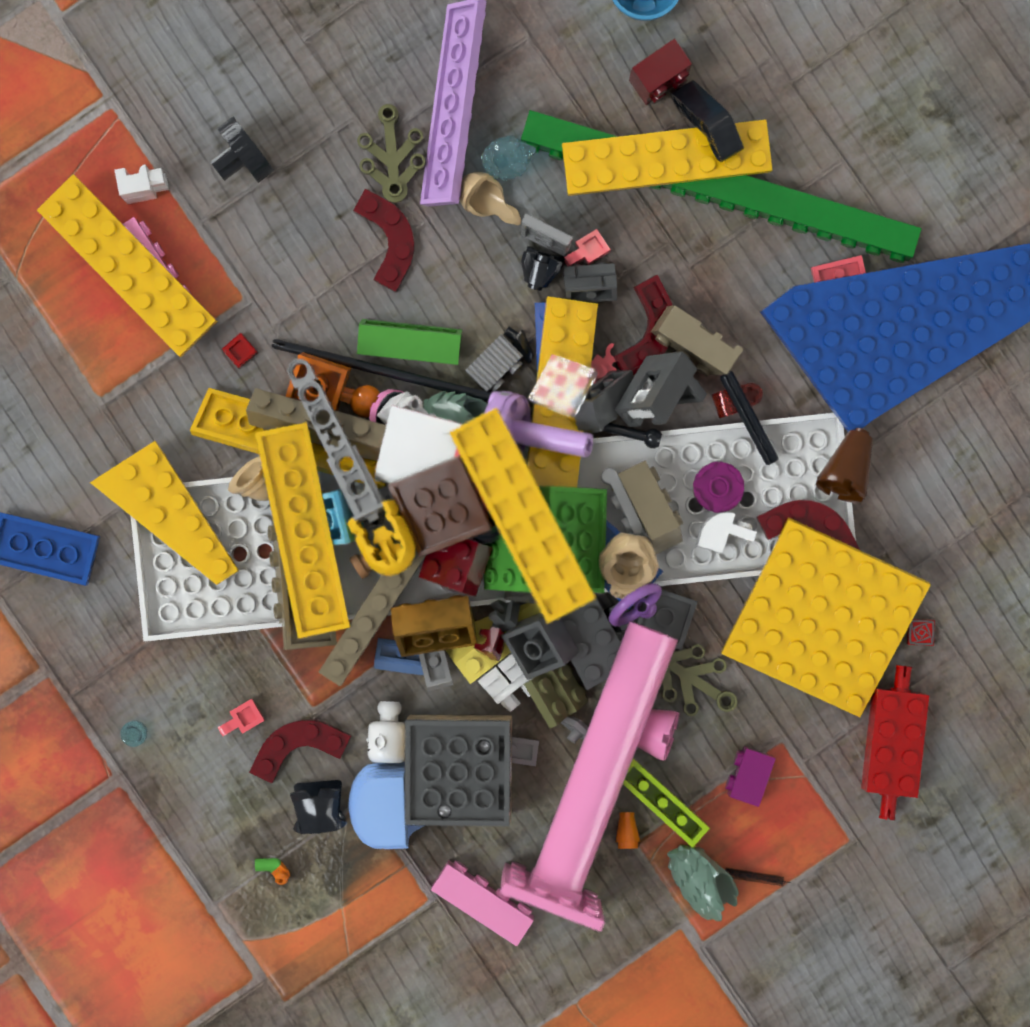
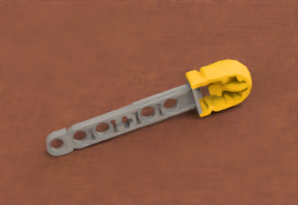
[287,359,415,576]

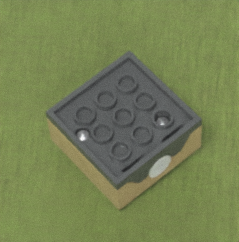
[405,715,512,826]

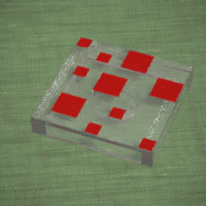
[528,354,598,418]

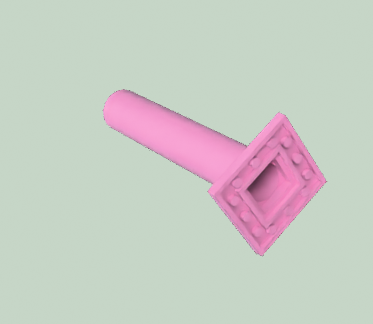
[500,621,678,932]

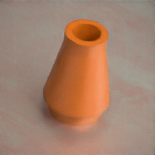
[615,812,641,849]

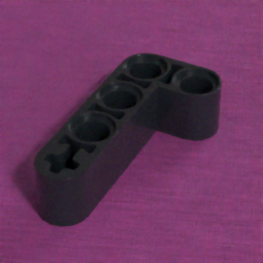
[670,80,744,163]

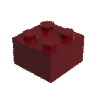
[629,38,692,105]
[419,539,493,597]

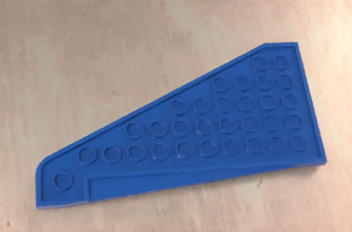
[760,243,1030,432]

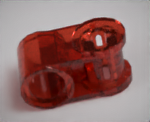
[711,383,763,419]

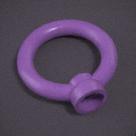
[609,583,662,626]

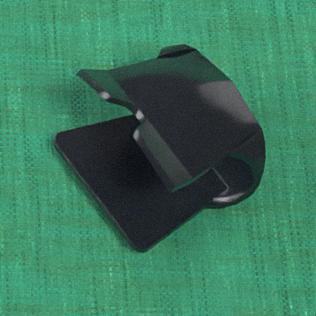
[290,780,347,834]

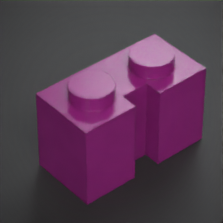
[725,746,776,807]

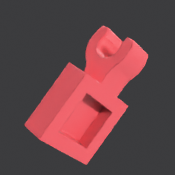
[564,229,611,267]
[218,698,265,736]

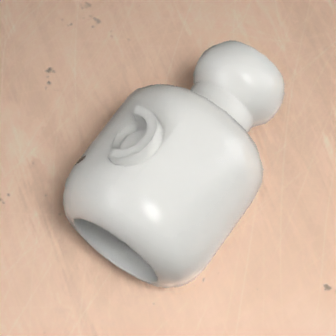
[366,701,405,763]

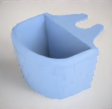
[348,761,426,849]

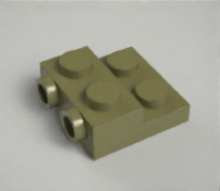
[524,663,589,729]

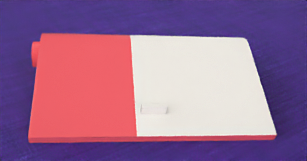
[375,405,514,512]

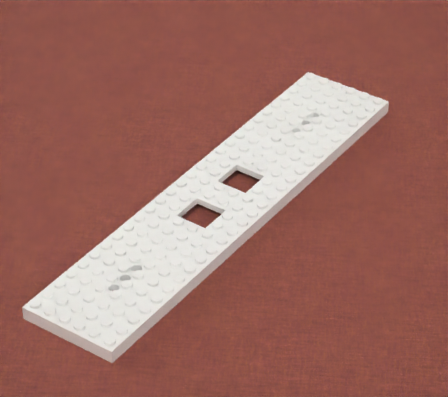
[131,413,856,642]

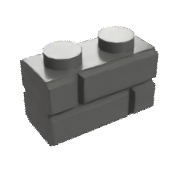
[564,262,617,302]

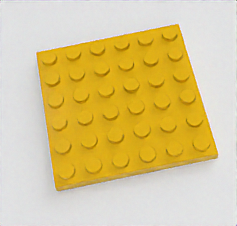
[721,517,931,717]

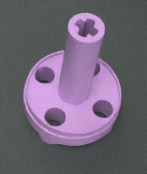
[484,391,593,458]

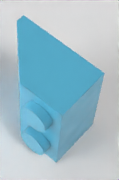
[322,487,364,545]

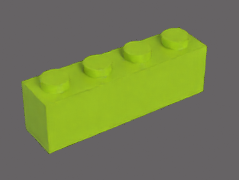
[623,757,710,848]

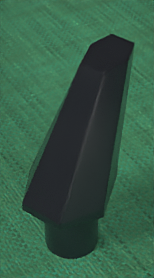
[503,327,534,364]

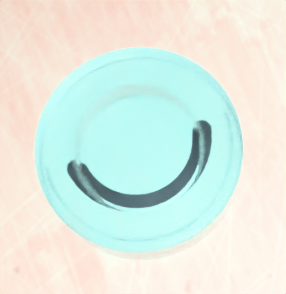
[120,721,148,747]

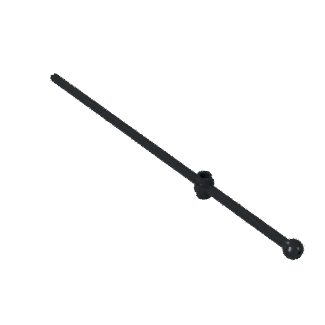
[271,339,662,449]

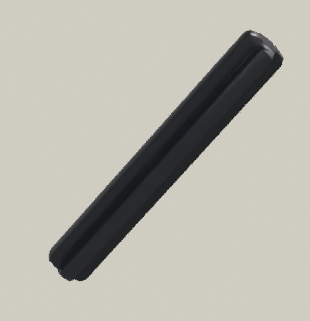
[720,371,779,465]

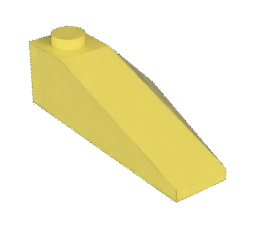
[446,600,542,684]

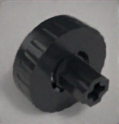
[210,116,275,183]

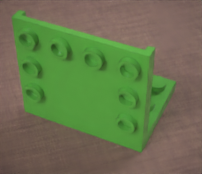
[484,486,607,593]

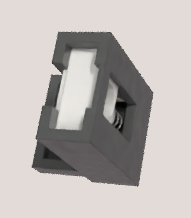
[615,352,707,427]

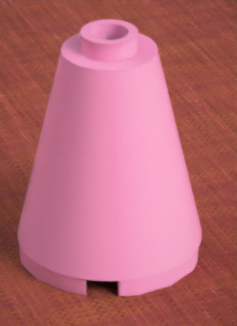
[637,709,679,761]

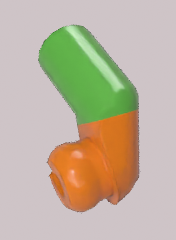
[255,858,290,885]

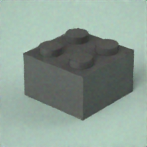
[502,612,579,680]

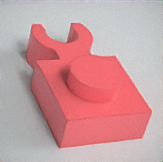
[589,343,617,384]

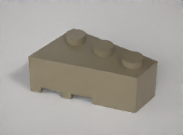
[651,305,744,376]
[618,460,683,555]

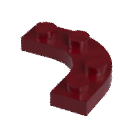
[353,189,414,292]
[613,275,673,375]
[756,500,860,550]
[249,720,352,783]

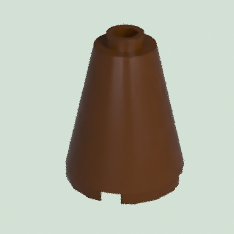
[816,428,873,503]

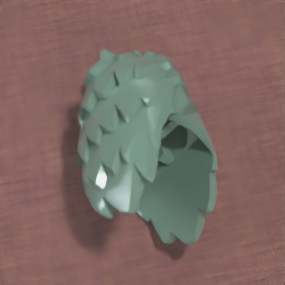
[423,391,488,424]
[667,845,739,921]

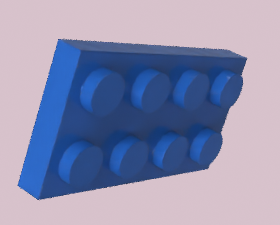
[0,512,100,586]

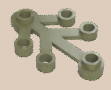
[357,104,426,203]
[662,644,737,716]

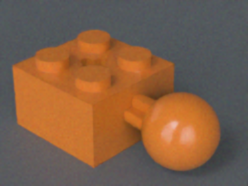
[285,352,380,418]

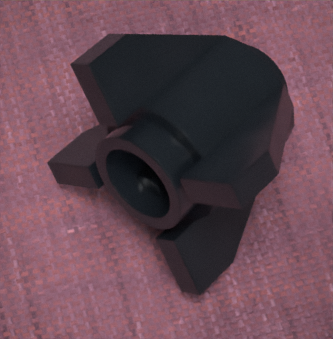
[521,246,565,291]

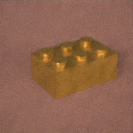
[391,595,477,657]

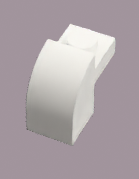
[696,513,757,553]

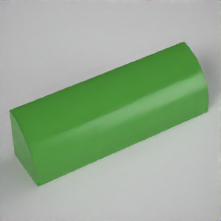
[357,319,463,365]

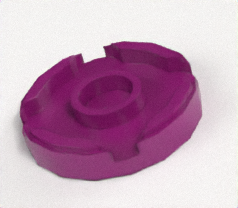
[693,462,744,513]

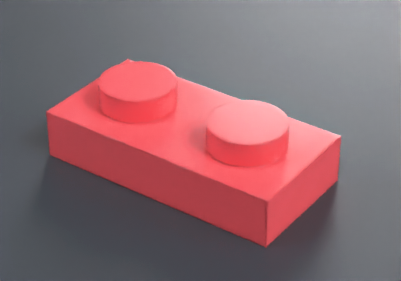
[811,255,866,283]

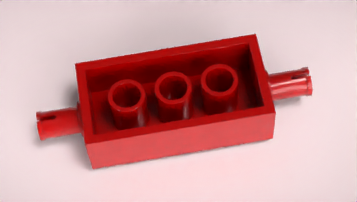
[861,665,929,820]

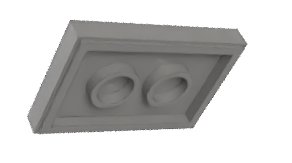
[521,213,572,257]

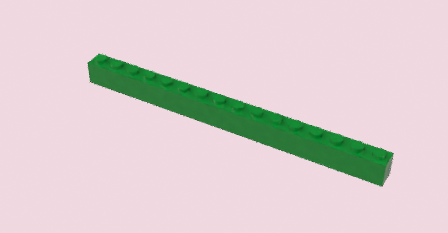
[521,110,922,263]

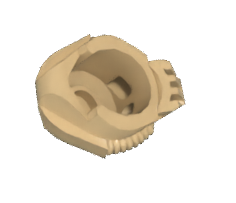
[599,533,659,599]

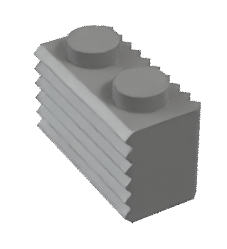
[465,334,523,392]

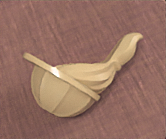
[459,172,521,225]

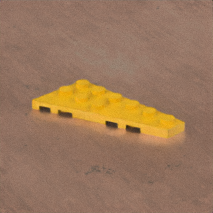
[90,441,239,585]

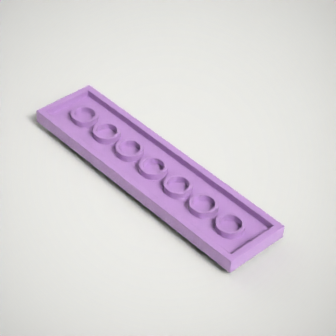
[420,0,486,207]

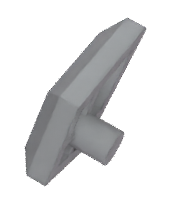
[561,715,589,744]

